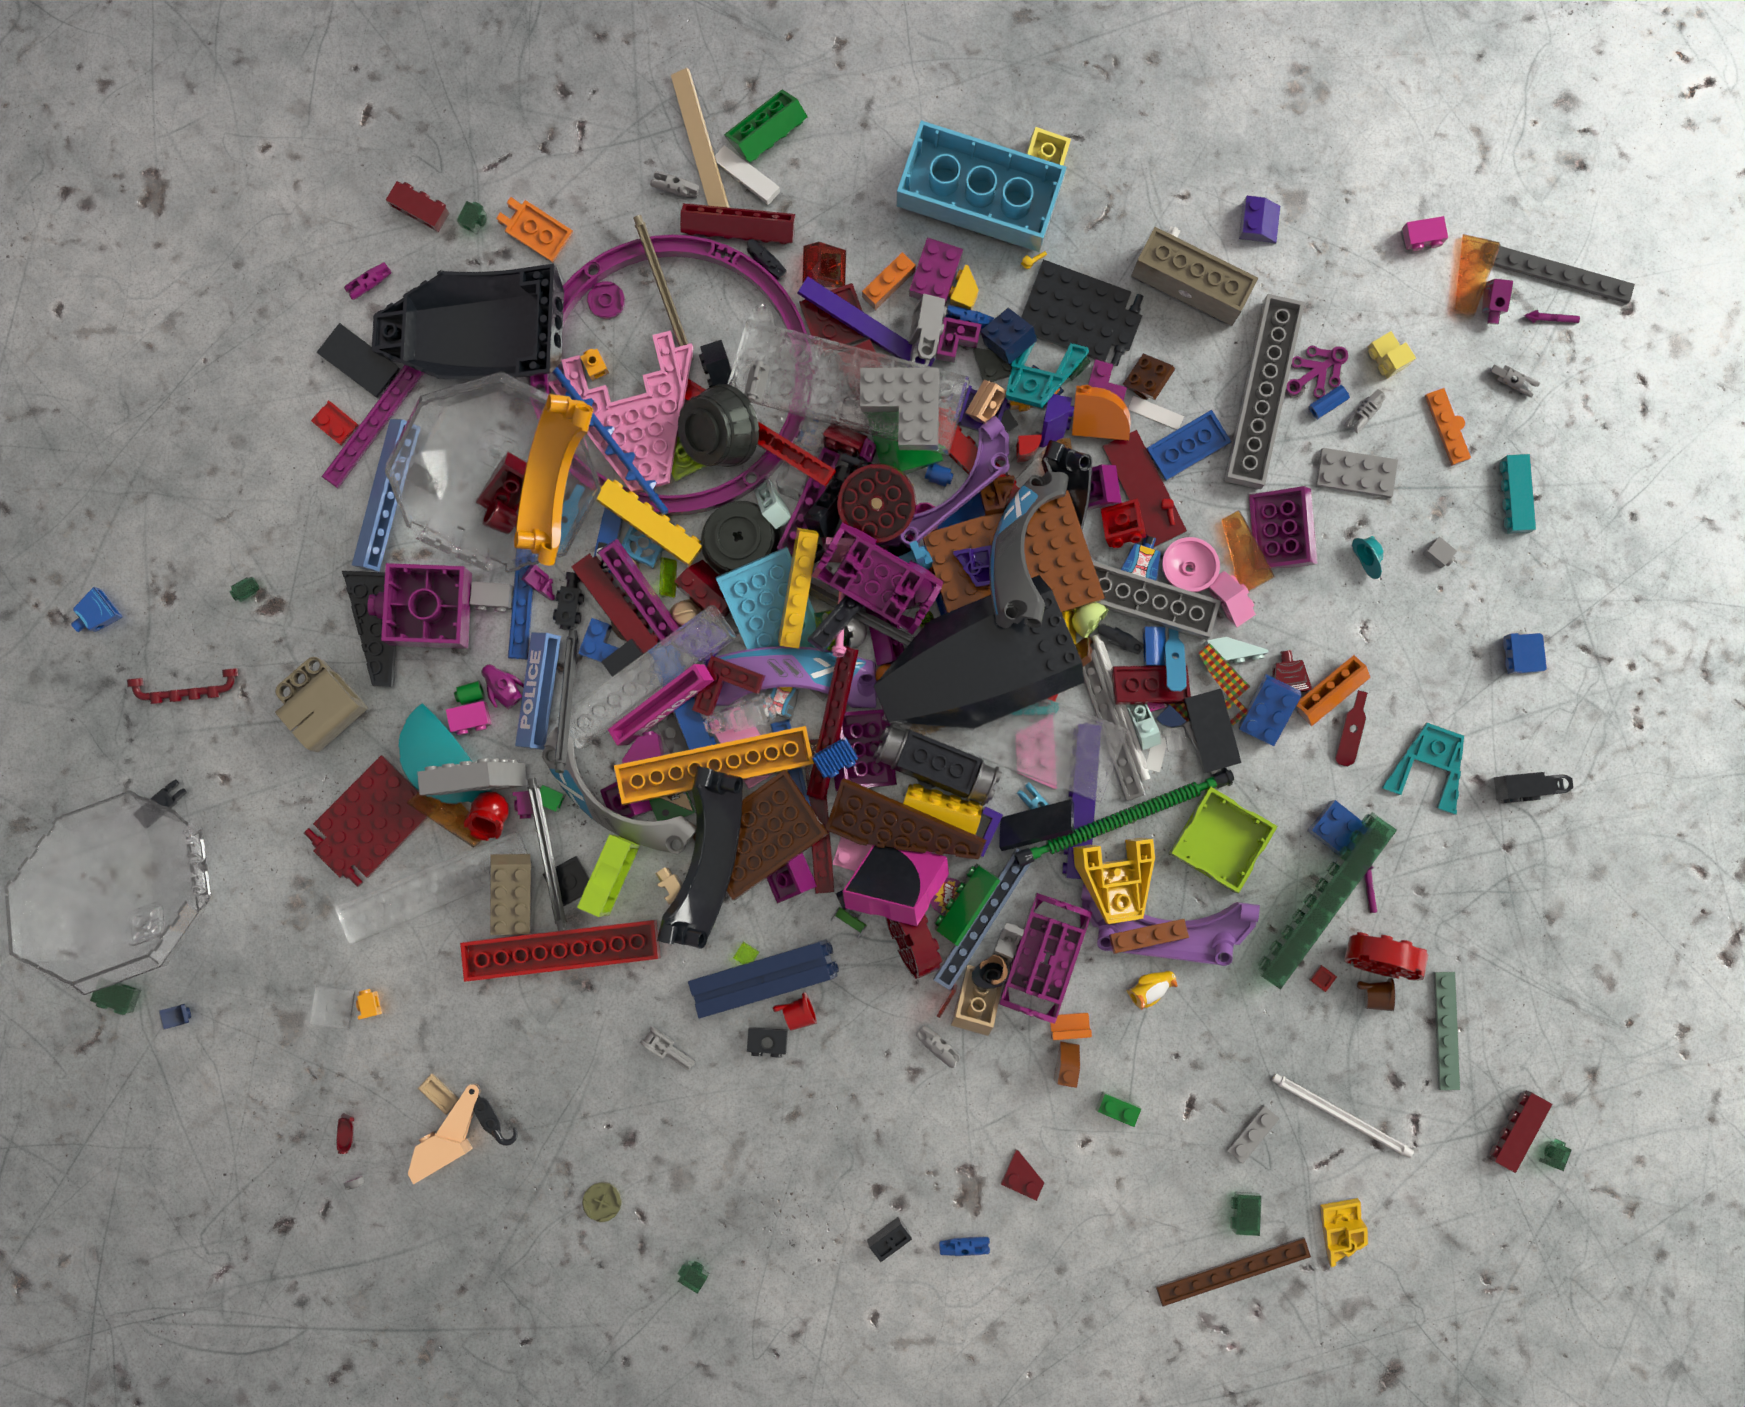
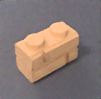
[965,380,1006,424]

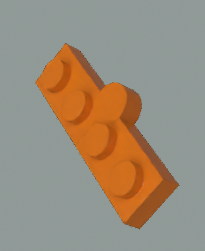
[1425,388,1471,466]

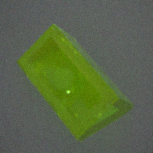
[659,557,677,598]

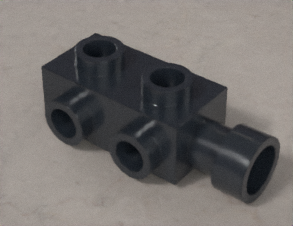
[553,572,585,630]

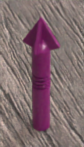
[1523,310,1580,323]
[1360,857,1378,913]

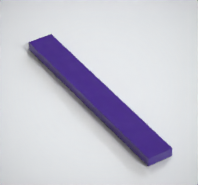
[797,277,935,368]

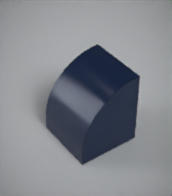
[1155,705,1186,727]

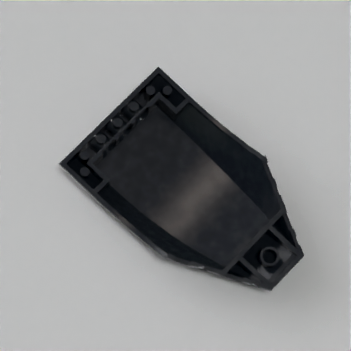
[371,263,564,380]
[873,575,1084,729]

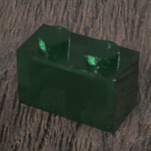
[90,978,141,1015]
[1230,1192,1261,1236]

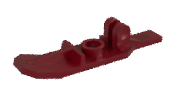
[1335,690,1368,767]

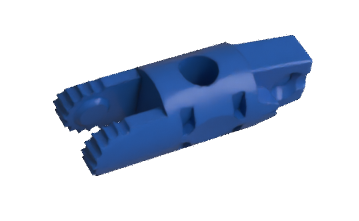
[945,305,994,329]
[939,1237,990,1256]

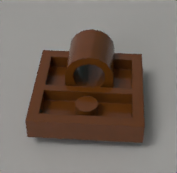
[1123,353,1175,400]

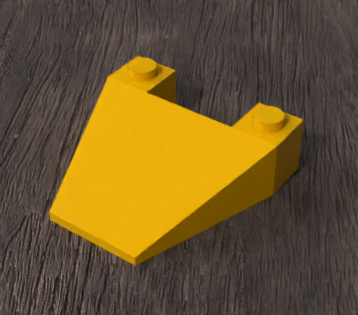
[1073,837,1155,924]

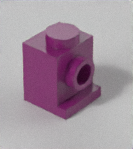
[512,791,533,819]

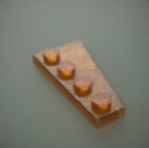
[407,793,483,848]

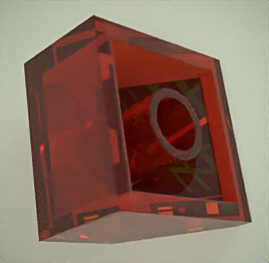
[802,242,846,288]

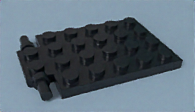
[1021,259,1144,366]

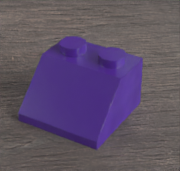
[1239,195,1281,244]
[1039,394,1074,448]

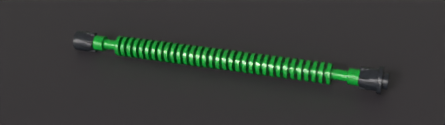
[1014,768,1234,867]

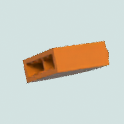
[1072,385,1131,440]

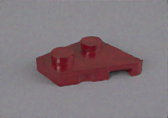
[1001,1149,1045,1201]

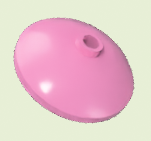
[1162,537,1220,593]

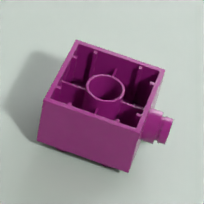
[368,563,472,649]

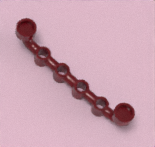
[127,668,239,704]

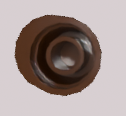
[1357,978,1395,1011]

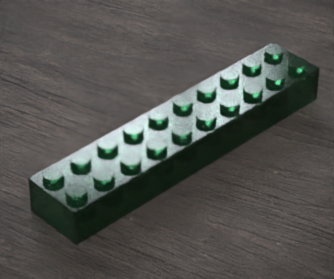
[1258,812,1397,990]

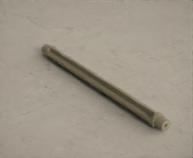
[633,215,694,360]

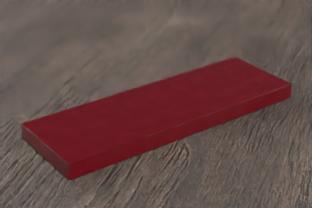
[1102,430,1187,548]

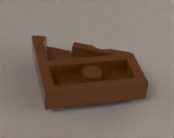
[979,475,1015,515]

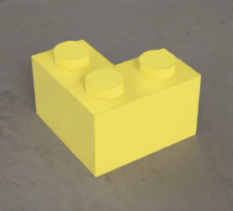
[1368,331,1416,379]

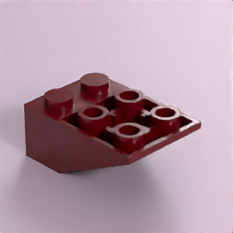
[823,423,868,457]

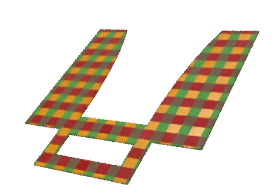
[1166,643,1250,726]

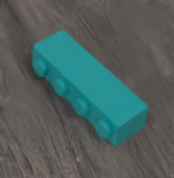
[1499,454,1536,534]

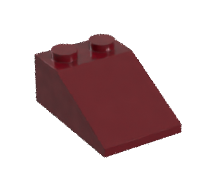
[476,452,527,511]

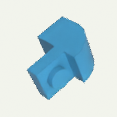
[898,541,933,570]

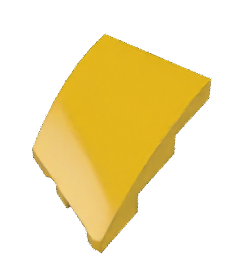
[1320,1198,1368,1267]

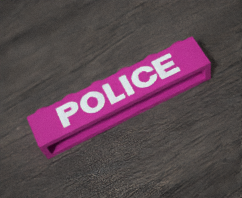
[608,664,714,746]

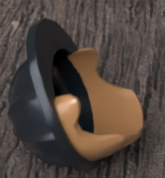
[972,955,1010,989]

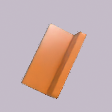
[1050,1013,1092,1040]

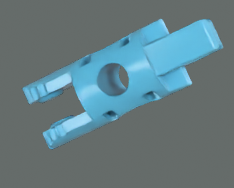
[1017,782,1049,809]

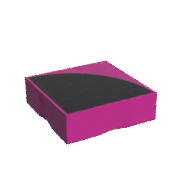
[843,845,949,926]

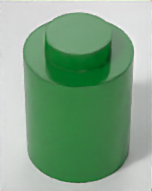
[454,680,485,705]

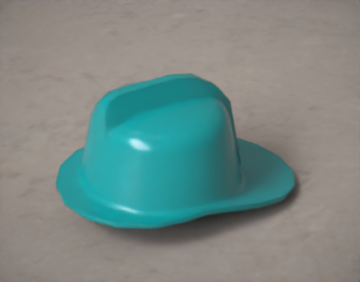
[1352,536,1384,579]

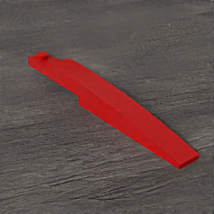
[685,379,836,487]

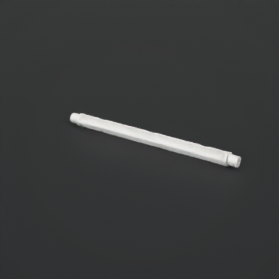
[1092,634,1150,781]
[1271,1073,1414,1158]

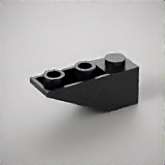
[803,479,844,538]

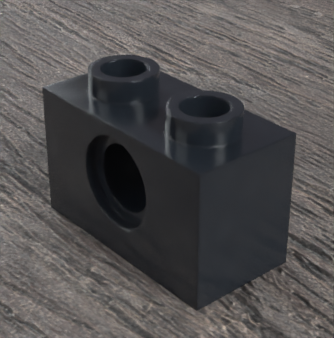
[747,1027,788,1058]

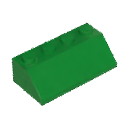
[724,89,808,163]
[934,863,1001,946]

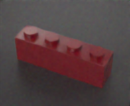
[1489,1091,1553,1173]

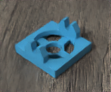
[621,526,664,568]

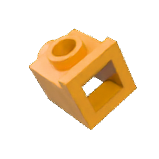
[356,989,382,1020]

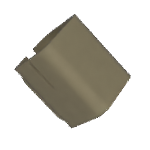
[275,657,368,752]

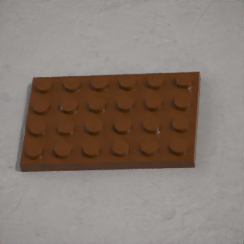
[692,769,828,901]

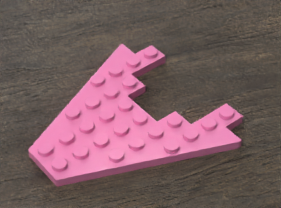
[549,331,694,493]

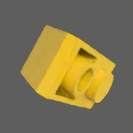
[948,265,979,310]

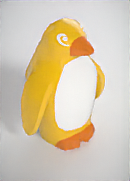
[1126,971,1178,1010]

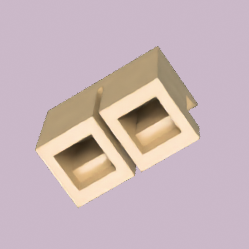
[655,867,683,905]

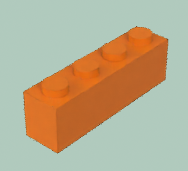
[1296,655,1371,726]

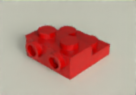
[1101,499,1146,548]

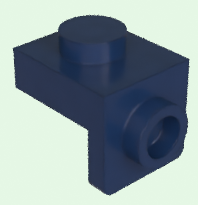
[159,1004,191,1030]

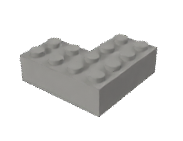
[860,368,940,450]
[417,758,527,795]

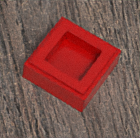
[1309,965,1337,992]

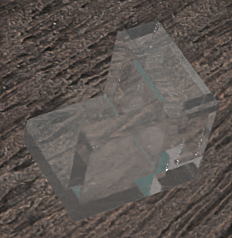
[1161,727,1187,752]

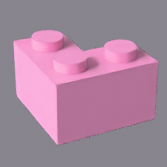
[1208,571,1256,627]

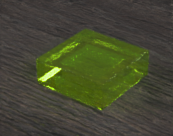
[733,941,760,964]

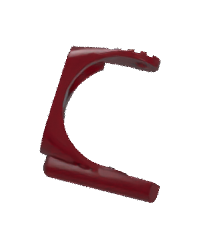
[336,1113,354,1154]

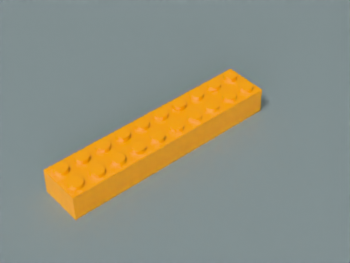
[614,726,814,805]

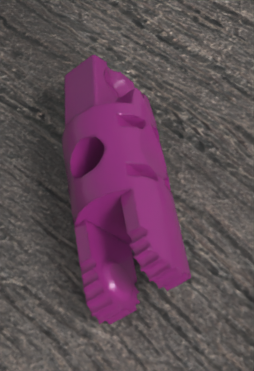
[344,262,392,300]

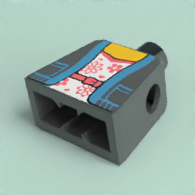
[757,687,799,721]

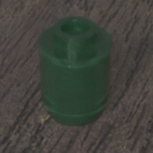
[229,576,260,602]

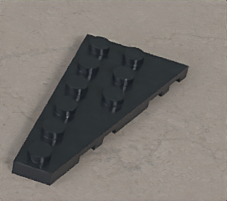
[342,571,396,687]

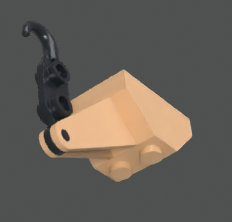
[408,1084,518,1184]

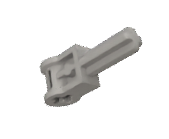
[640,1026,695,1071]

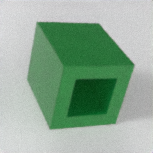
[539,785,566,812]

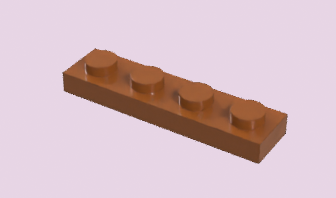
[1109,919,1189,954]

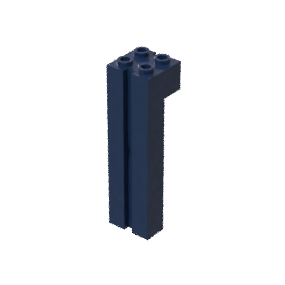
[688,939,839,1019]

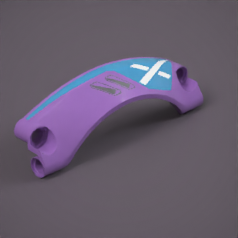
[706,646,876,708]

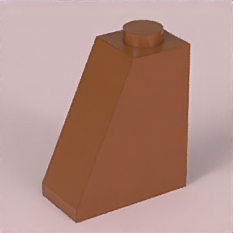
[1053,1041,1080,1088]

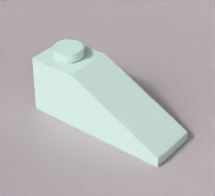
[754,478,791,529]

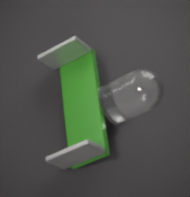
[830,907,867,939]

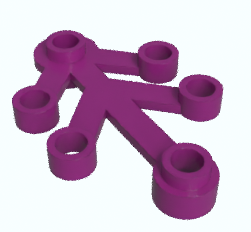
[1286,345,1349,399]

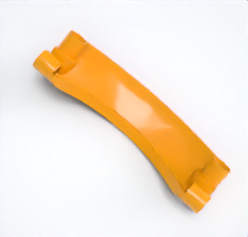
[514,394,593,566]

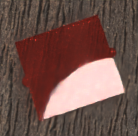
[936,984,957,1018]

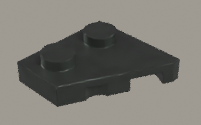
[973,348,1012,382]

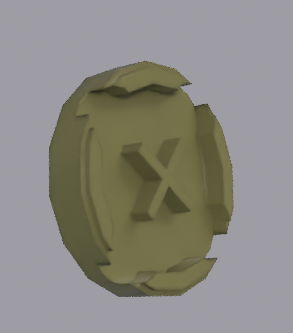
[582,1182,622,1222]

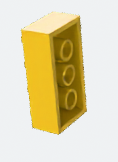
[903,784,983,835]

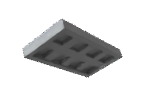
[1316,448,1398,498]

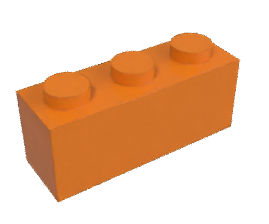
[862,252,916,311]

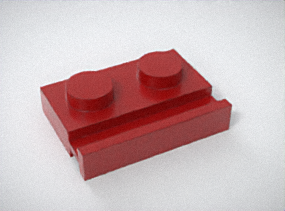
[311,400,359,446]

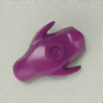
[481,664,524,710]

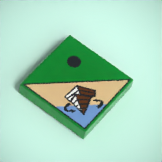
[649,792,696,821]

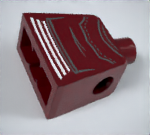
[1272,650,1312,692]

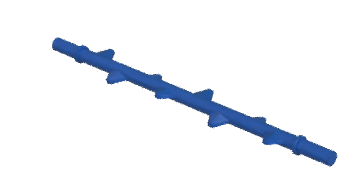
[553,367,669,515]

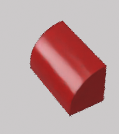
[1016,435,1042,462]

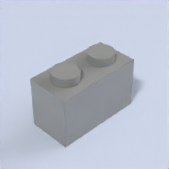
[470,582,513,612]

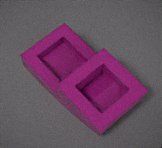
[858,438,876,463]

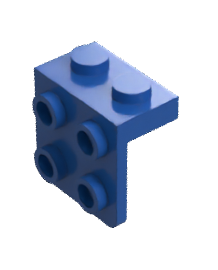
[1503,633,1547,674]

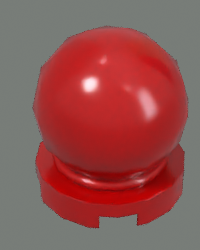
[464,791,509,841]

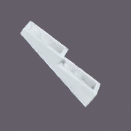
[715,145,780,205]

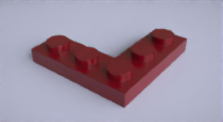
[692,656,766,717]

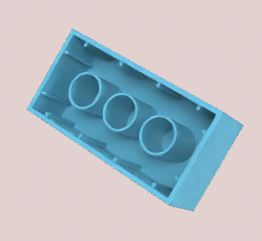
[897,120,1067,252]

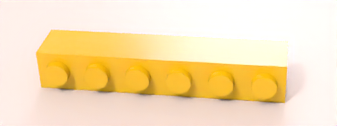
[595,479,703,567]
[778,528,819,648]

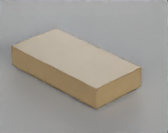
[418,1073,459,1115]

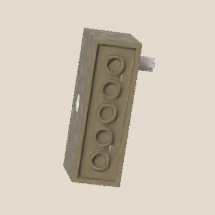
[1131,226,1258,326]

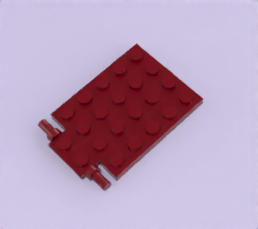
[304,755,436,887]

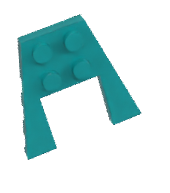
[1006,342,1089,408]
[1382,723,1464,815]

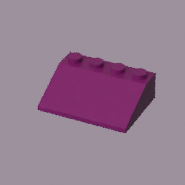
[1249,486,1318,570]
[834,709,897,791]

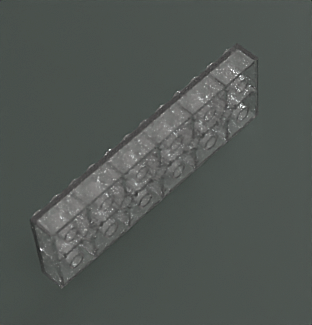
[728,318,970,456]
[882,699,1128,803]

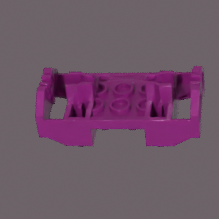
[811,522,944,635]

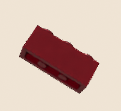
[386,181,450,232]

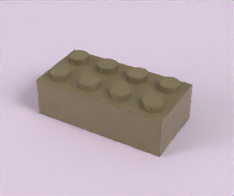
[490,854,531,935]

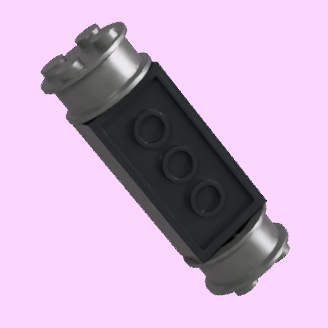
[873,723,1002,806]

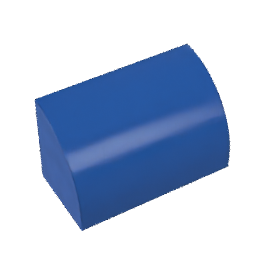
[1142,626,1166,666]

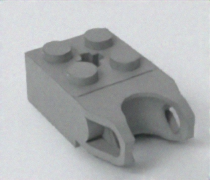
[909,294,947,368]

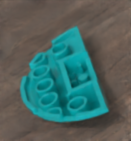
[398,703,492,804]

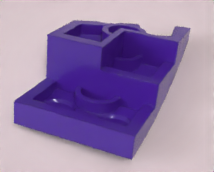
[953,545,991,587]

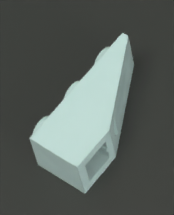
[1204,637,1269,664]
[1126,704,1161,750]

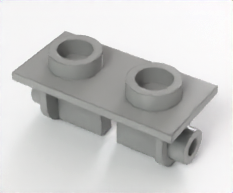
[744,361,770,403]

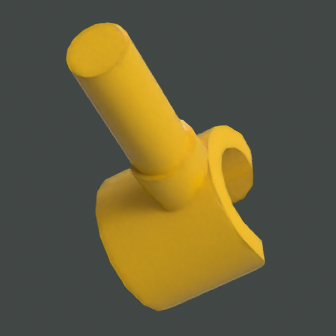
[1021,251,1047,269]

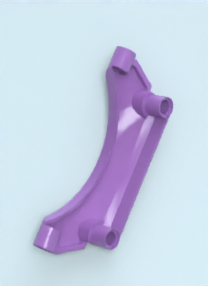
[877,416,1010,548]
[1081,883,1260,966]

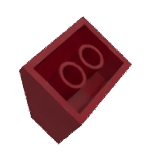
[674,560,731,624]

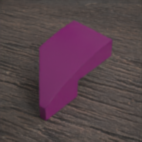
[521,564,555,601]

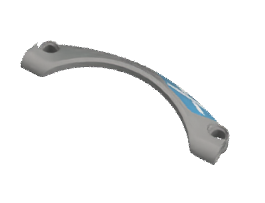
[542,727,696,854]

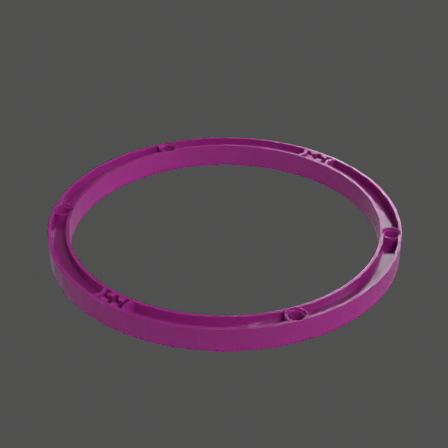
[530,235,813,516]

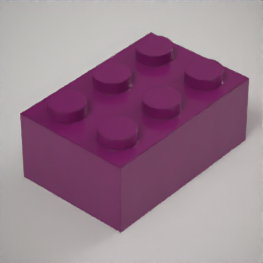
[909,237,963,306]

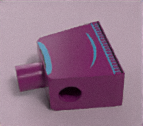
[1482,279,1513,325]

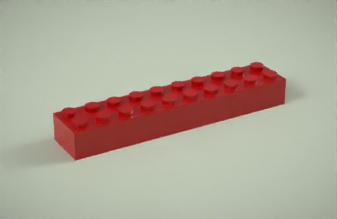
[460,920,661,982]

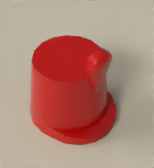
[773,992,817,1031]

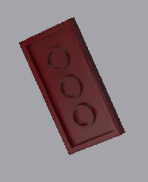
[1111,665,1191,705]

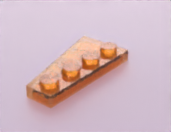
[1455,234,1501,316]
[1222,510,1275,592]

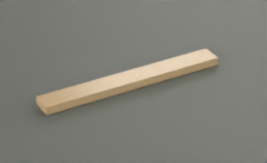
[671,68,729,208]

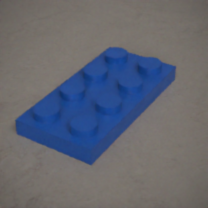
[1146,410,1232,481]

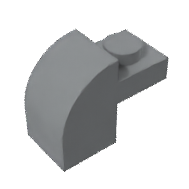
[992,923,1024,967]

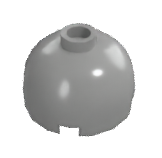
[845,618,868,648]

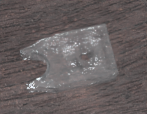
[703,692,778,734]

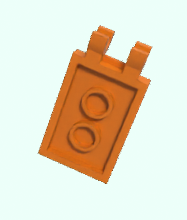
[496,197,573,263]

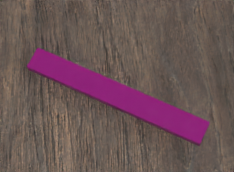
[321,365,424,488]

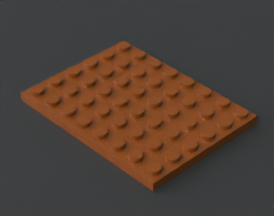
[923,490,1105,613]

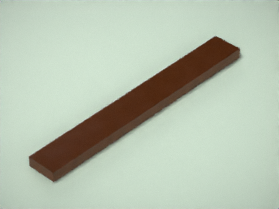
[1155,1237,1311,1307]

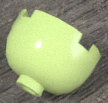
[1072,602,1109,638]

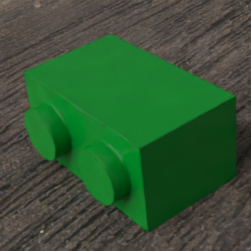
[1095,1092,1141,1127]

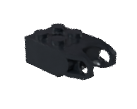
[1494,772,1574,803]

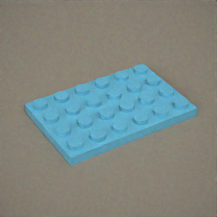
[716,547,830,650]

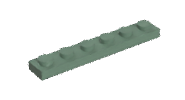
[1434,972,1460,1090]

